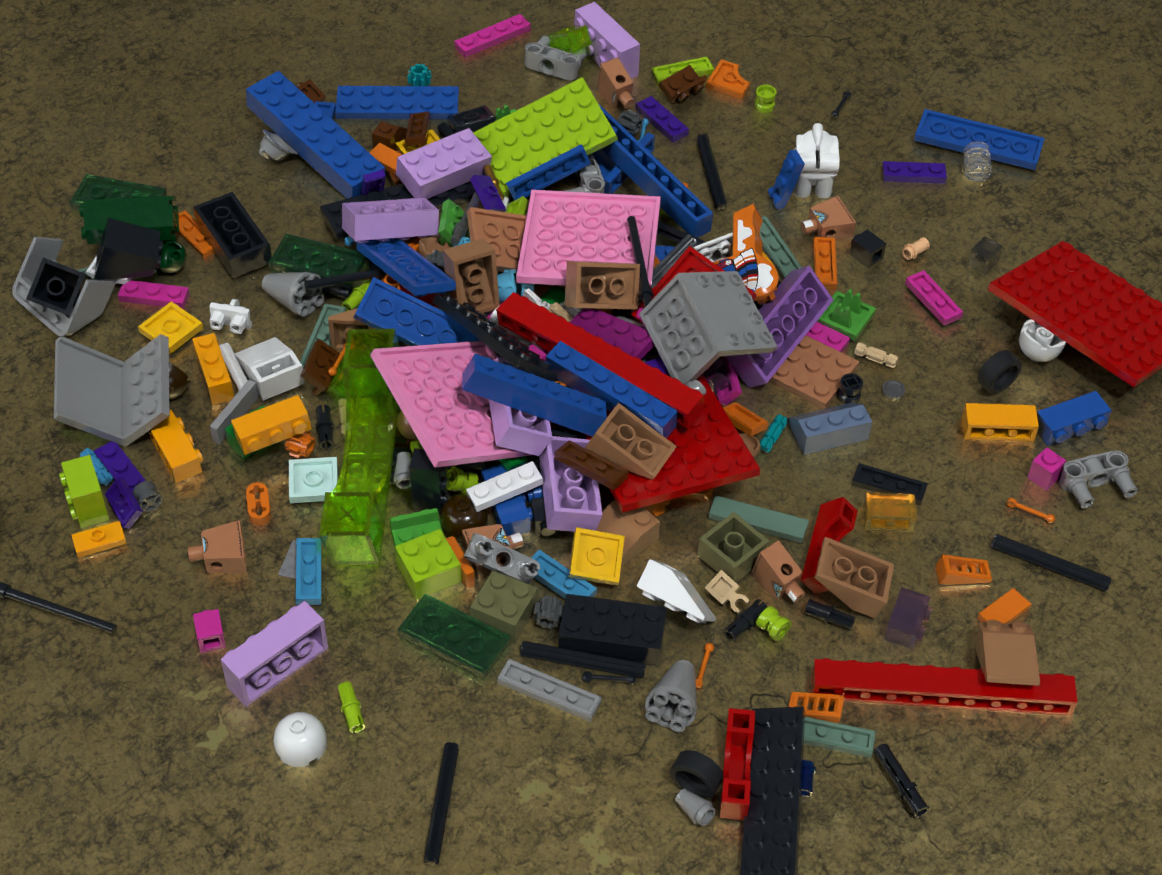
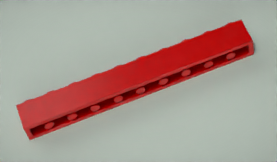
[496,292,704,429]
[812,658,1078,716]

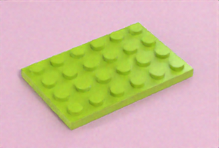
[473,77,618,197]

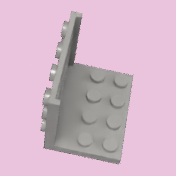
[639,271,778,384]
[54,334,170,447]

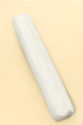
[219,343,248,392]

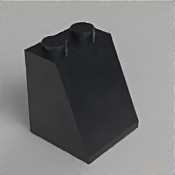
[94,218,163,280]
[26,257,94,316]

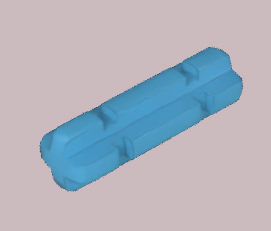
[80,448,113,486]

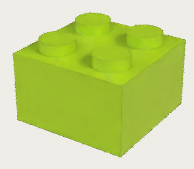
[59,455,110,528]
[395,529,462,600]

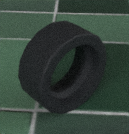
[977,350,1022,394]
[669,750,724,799]

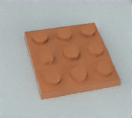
[467,207,527,272]
[768,335,859,409]

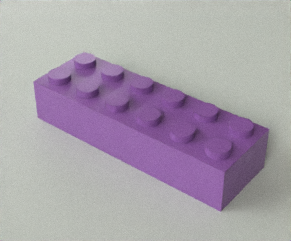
[725,265,834,388]

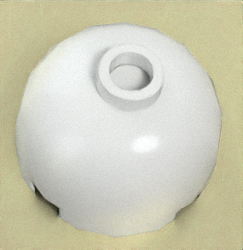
[1019,319,1066,362]
[273,712,327,767]

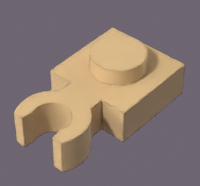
[705,570,750,614]

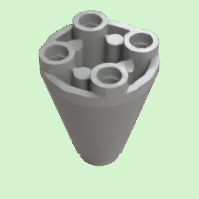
[262,272,324,317]
[645,660,697,732]

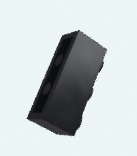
[409,448,450,516]

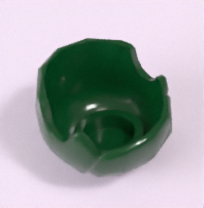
[157,241,187,273]

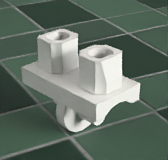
[209,299,252,334]

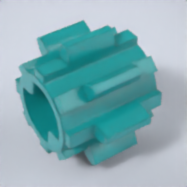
[407,64,432,86]

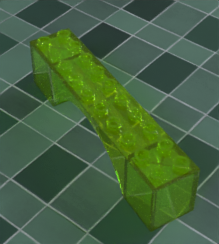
[319,329,400,565]

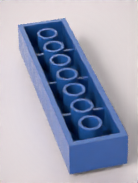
[246,71,385,199]

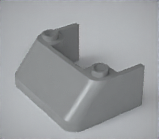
[12,236,115,336]

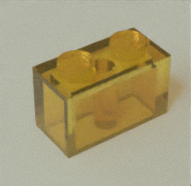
[863,492,917,532]

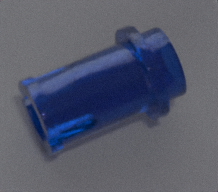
[801,760,817,797]

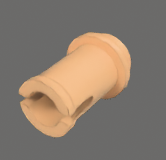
[902,237,930,260]

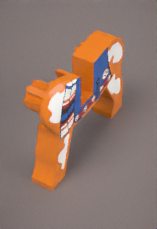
[653,204,779,305]

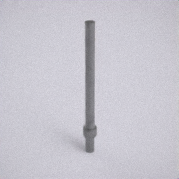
[450,173,486,245]

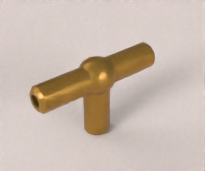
[483,164,504,201]

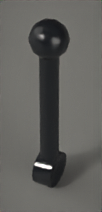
[831,91,851,118]
[582,671,636,685]

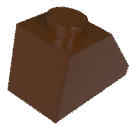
[372,121,407,151]

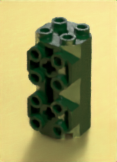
[79,196,180,244]

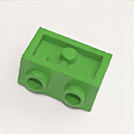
[390,508,443,546]

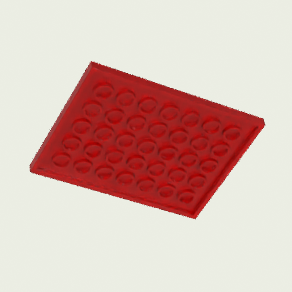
[987,241,1162,387]
[580,374,760,513]

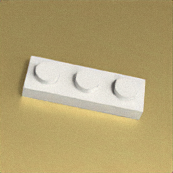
[466,461,544,512]

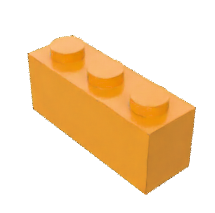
[192,333,234,405]
[231,395,312,455]
[962,403,1039,442]
[148,409,203,483]

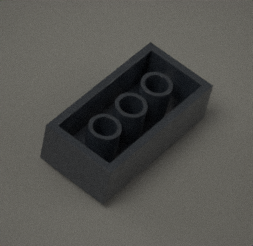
[193,192,273,278]
[558,594,667,666]

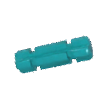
[760,414,788,453]

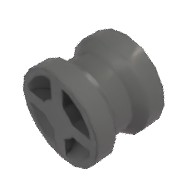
[132,481,163,512]

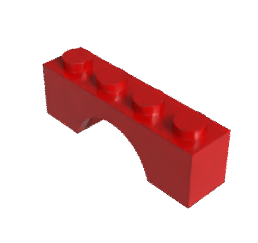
[800,497,858,594]
[720,708,755,820]

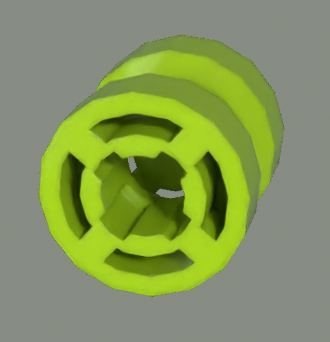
[755,85,776,113]
[446,467,478,494]
[756,606,792,641]

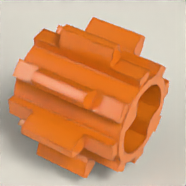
[285,431,316,459]

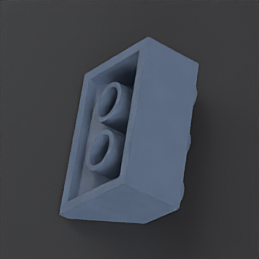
[787,402,872,455]

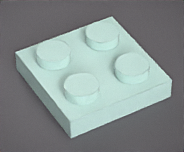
[289,457,338,503]

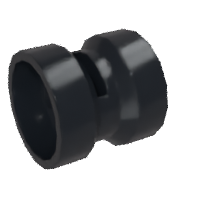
[838,373,863,404]

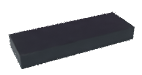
[852,463,928,506]

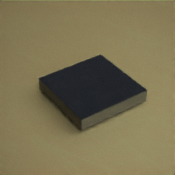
[448,105,496,133]

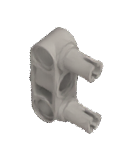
[524,36,587,80]
[563,154,605,194]
[1059,450,1138,509]
[463,533,540,584]

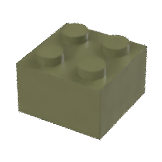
[698,512,770,583]
[470,570,538,643]

